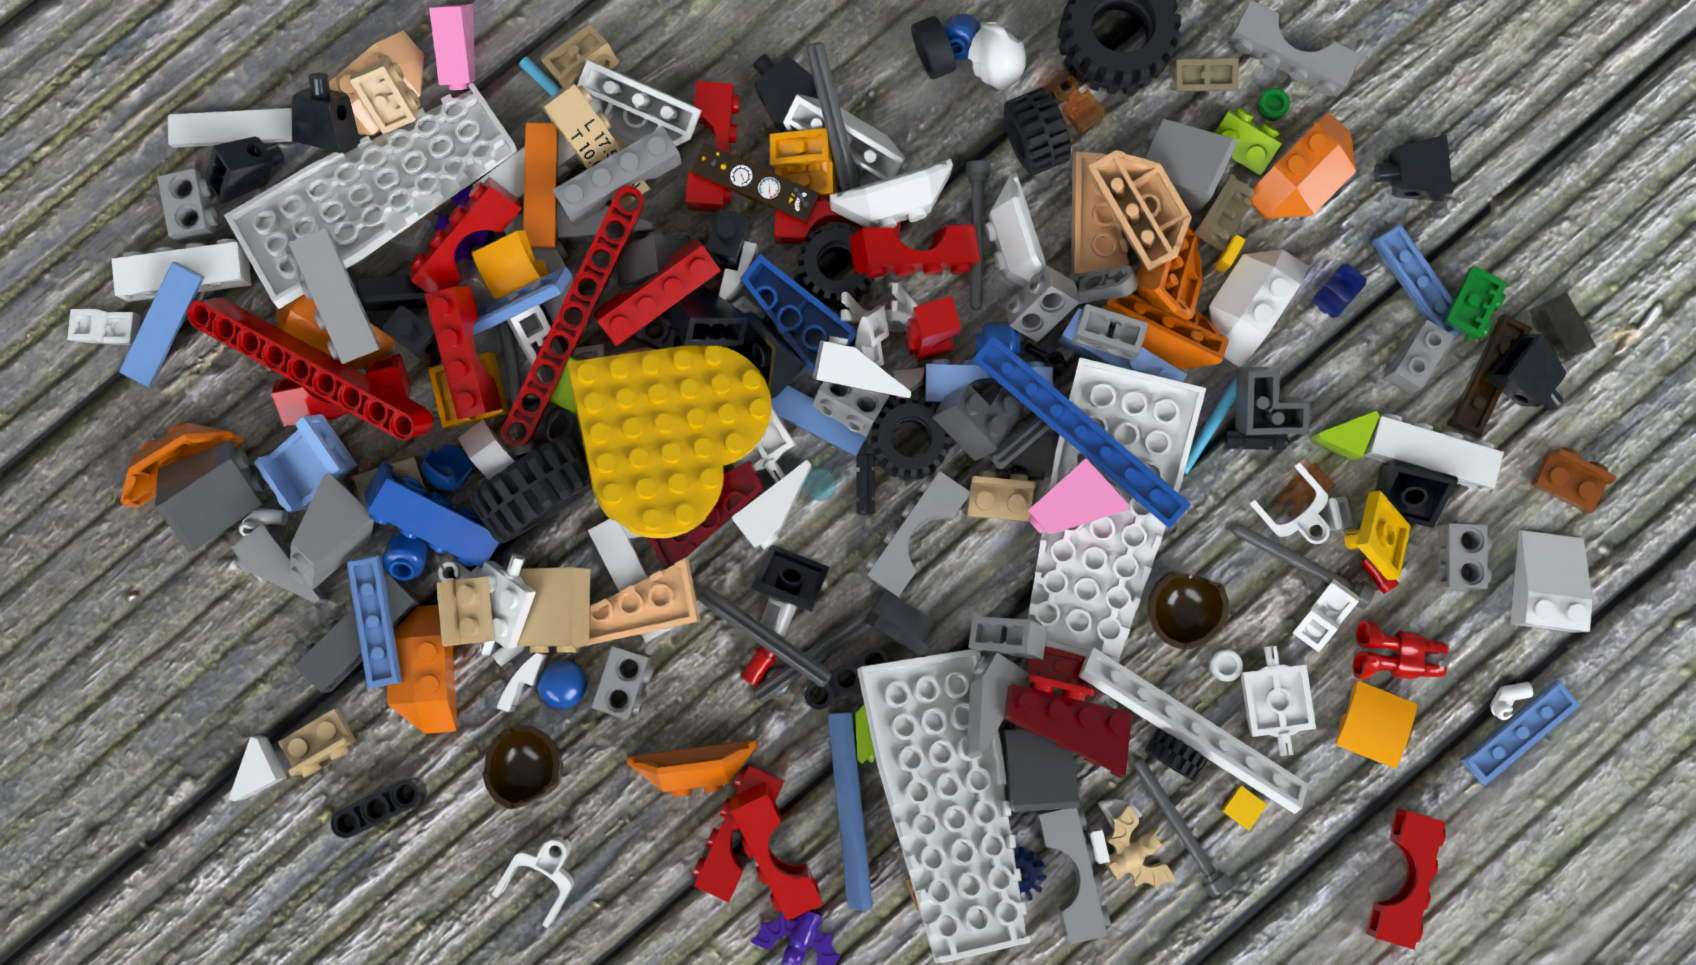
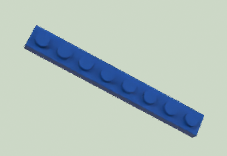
[972,335,1191,529]

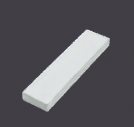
[168,108,292,148]
[588,519,675,643]

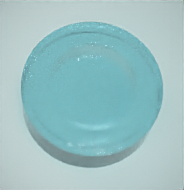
[805,469,837,501]

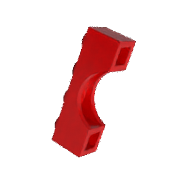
[685,81,740,212]
[409,176,521,294]
[774,197,901,245]
[849,225,980,278]
[594,237,721,346]
[425,286,503,420]
[904,296,961,363]
[271,353,412,427]
[692,764,785,903]
[727,782,823,921]
[1366,808,1446,950]

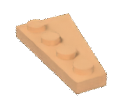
[1071,151,1133,275]
[576,558,700,648]

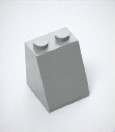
[1138,119,1239,214]
[290,473,374,590]

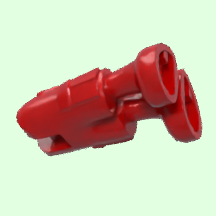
[1352,620,1449,680]

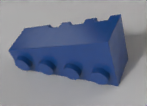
[740,254,857,384]
[364,460,500,568]

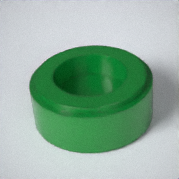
[1257,88,1290,121]

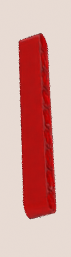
[502,186,644,447]
[187,297,433,441]

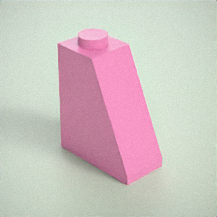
[429,4,476,90]
[1028,458,1130,534]

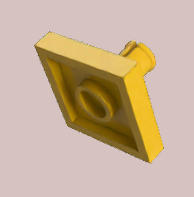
[1344,491,1411,580]

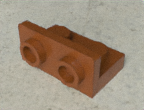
[1531,447,1617,513]

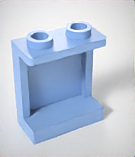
[254,414,357,512]

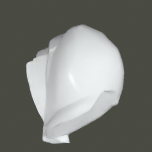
[968,22,1026,91]

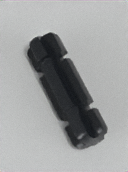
[1225,430,1288,450]
[856,453,875,515]

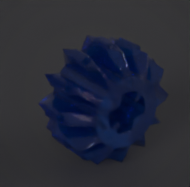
[1313,263,1367,318]
[1014,846,1047,901]

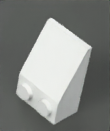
[1510,530,1592,632]

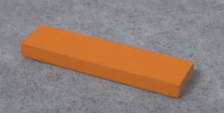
[523,123,559,249]

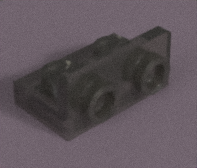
[1529,292,1597,364]

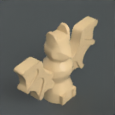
[1105,804,1176,889]

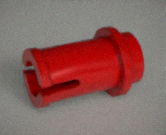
[1360,558,1399,594]
[740,645,777,687]

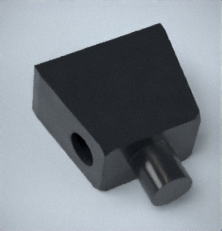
[753,54,818,133]
[292,73,360,153]
[1374,135,1453,201]
[205,136,284,204]
[706,208,754,274]
[382,304,442,367]
[1486,334,1566,410]

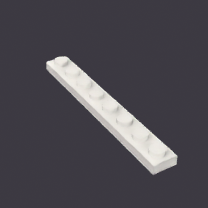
[1078,648,1308,814]

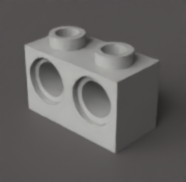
[157,168,219,244]
[1005,265,1080,342]
[1071,304,1148,361]
[1383,320,1454,395]
[812,381,891,437]
[1438,523,1492,590]
[968,616,1047,660]
[592,646,655,720]

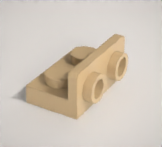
[541,24,619,87]
[350,55,420,134]
[967,471,1036,522]
[437,576,494,646]
[278,708,356,778]

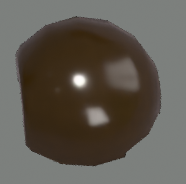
[1147,571,1229,649]
[482,725,563,809]

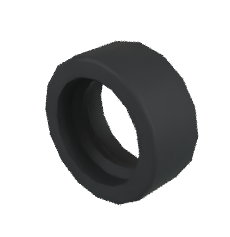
[911,16,956,80]

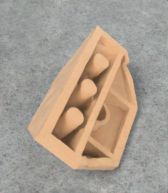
[329,31,425,136]
[1088,150,1192,272]

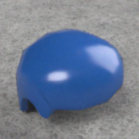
[421,444,474,490]
[537,660,587,711]

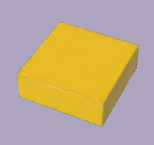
[1214,235,1246,273]
[1220,785,1267,831]

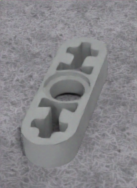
[1066,265,1139,304]

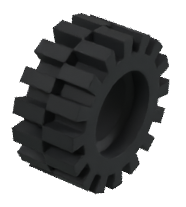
[1145,728,1208,782]

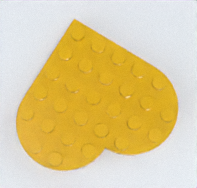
[567,346,772,538]

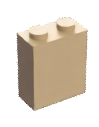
[517,567,590,653]

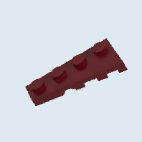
[647,460,765,570]
[1004,684,1132,778]

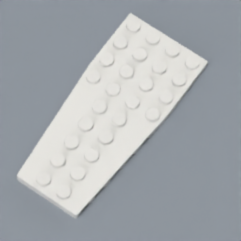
[224,83,518,309]
[1028,358,1206,663]
[857,649,1031,964]

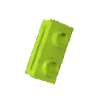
[1215,107,1283,176]

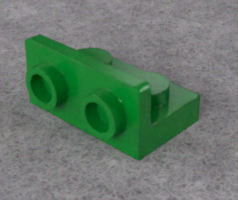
[1442,266,1508,343]

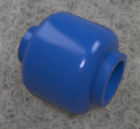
[943,13,981,61]
[976,321,1021,354]
[382,533,428,580]

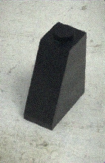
[663,285,750,346]

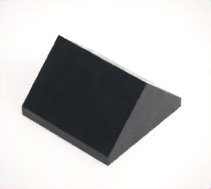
[742,311,806,399]
[1375,462,1458,528]
[751,545,830,613]

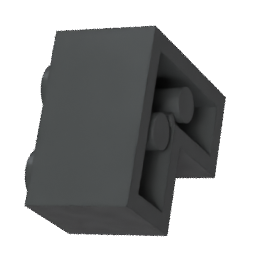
[617,231,703,289]
[1235,367,1310,435]
[932,384,1024,461]

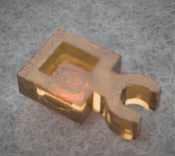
[1054,75,1107,134]
[1276,462,1336,517]

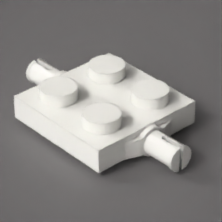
[732,407,796,484]
[478,553,536,656]
[1241,646,1316,756]

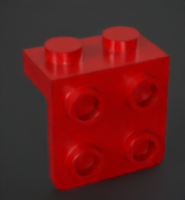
[1025,646,1095,701]

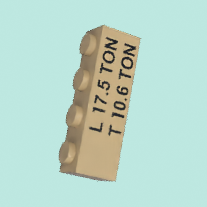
[540,82,650,208]

